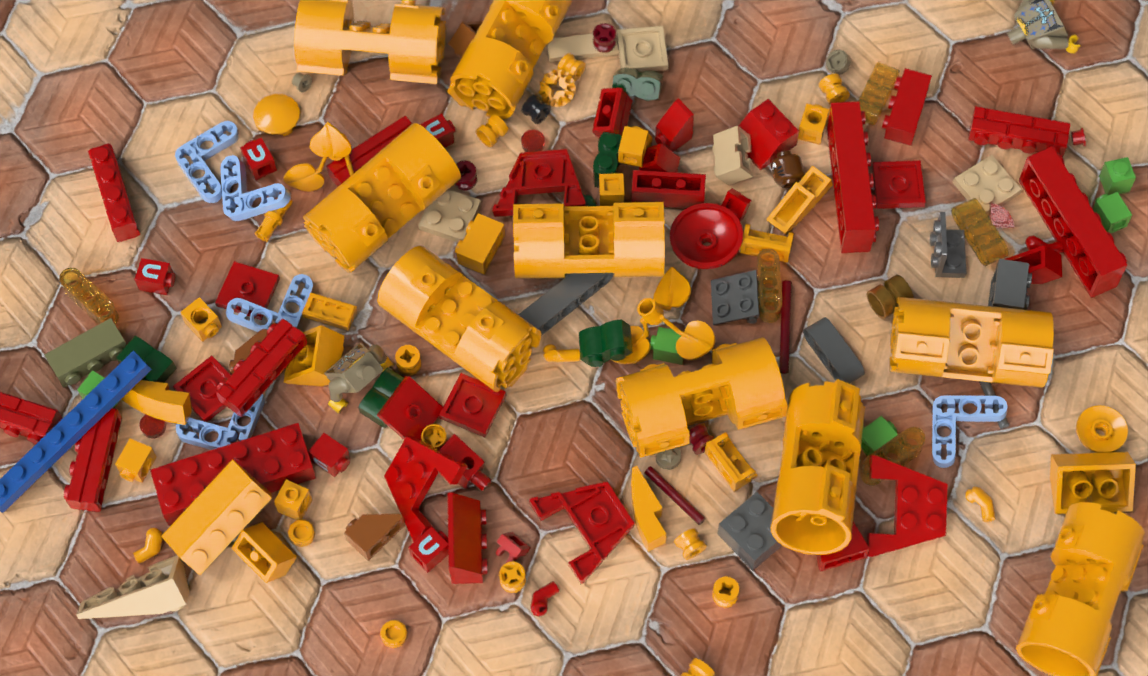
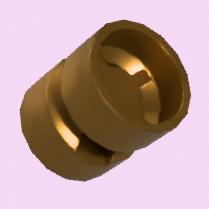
[866,274,914,319]

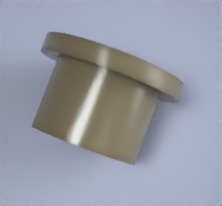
[292,73,312,92]

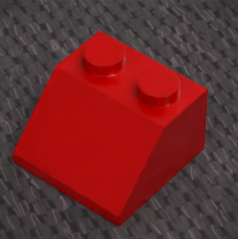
[739,99,799,171]

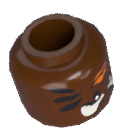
[771,151,805,188]

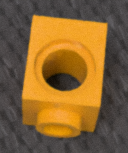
[798,103,829,145]
[618,126,648,167]
[599,173,624,206]
[180,297,222,342]
[115,438,157,483]
[274,480,313,520]

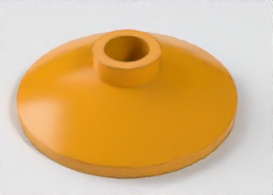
[1076,405,1128,453]

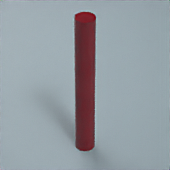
[644,466,706,525]

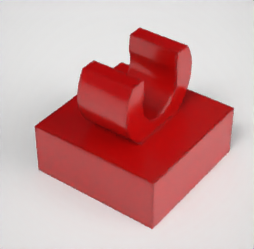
[721,188,752,221]
[496,532,531,563]

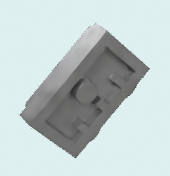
[930,212,966,278]

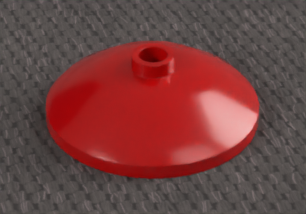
[670,203,743,269]

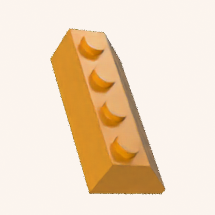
[161,459,272,575]

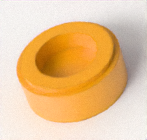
[288,520,315,547]
[380,620,407,648]

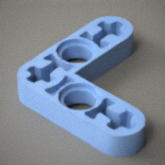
[175,121,239,203]
[220,155,291,221]
[226,274,313,332]
[176,394,265,450]
[932,395,1007,468]

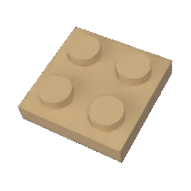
[617,26,668,73]
[953,155,1022,218]
[418,189,482,242]

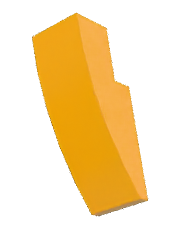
[766,166,833,235]
[122,380,192,425]
[631,466,666,552]

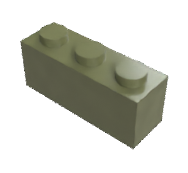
[44,318,127,388]

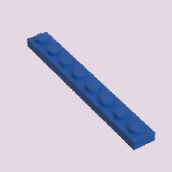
[0,351,152,513]

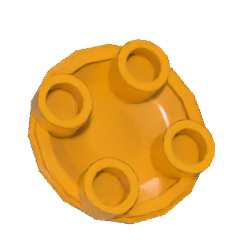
[253,94,300,136]

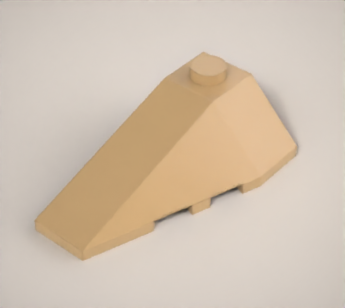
[77,555,190,619]

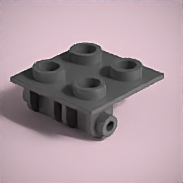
[711,270,760,325]

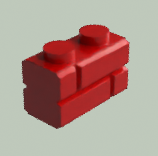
[592,88,633,139]

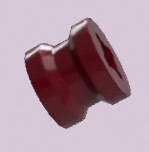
[593,23,616,53]
[455,160,477,190]
[689,423,715,455]

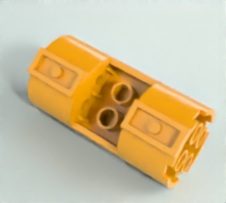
[294,0,446,84]
[447,0,572,119]
[303,123,461,273]
[513,202,665,279]
[377,245,542,392]
[889,297,1054,388]
[616,337,788,458]
[771,379,865,555]
[1016,502,1145,676]

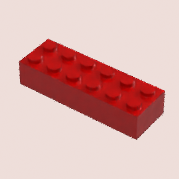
[826,101,879,253]
[1019,146,1127,298]
[150,422,316,526]

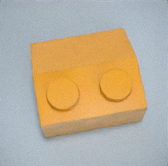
[284,325,345,387]

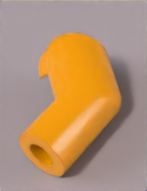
[543,344,580,362]
[965,487,995,522]
[133,528,163,564]

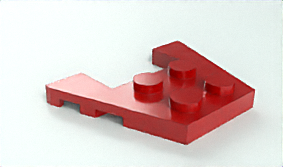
[492,149,586,217]
[384,436,468,542]
[867,455,948,557]
[529,482,634,584]

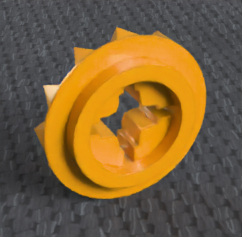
[539,69,576,107]

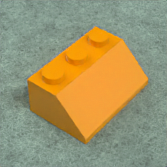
[1050,452,1136,514]

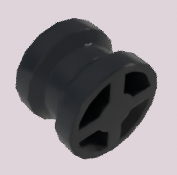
[521,94,551,124]

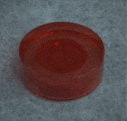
[521,129,545,152]
[139,414,166,439]

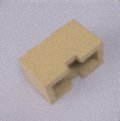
[712,126,753,186]

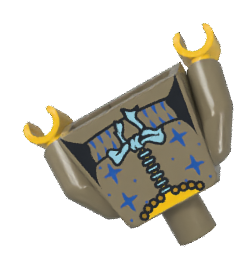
[1007,0,1081,53]
[324,343,394,414]

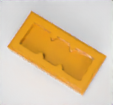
[302,293,357,331]

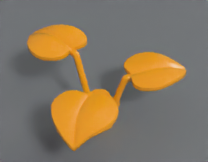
[283,122,354,191]
[610,266,716,364]

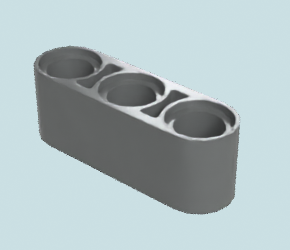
[803,317,865,384]

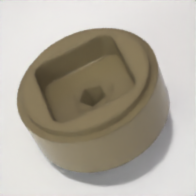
[826,50,851,74]
[656,447,681,470]

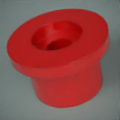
[1071,127,1086,146]

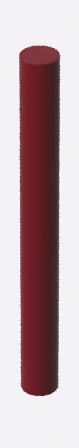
[779,280,792,374]

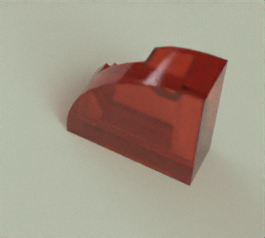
[988,203,1014,228]

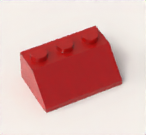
[447,492,488,584]

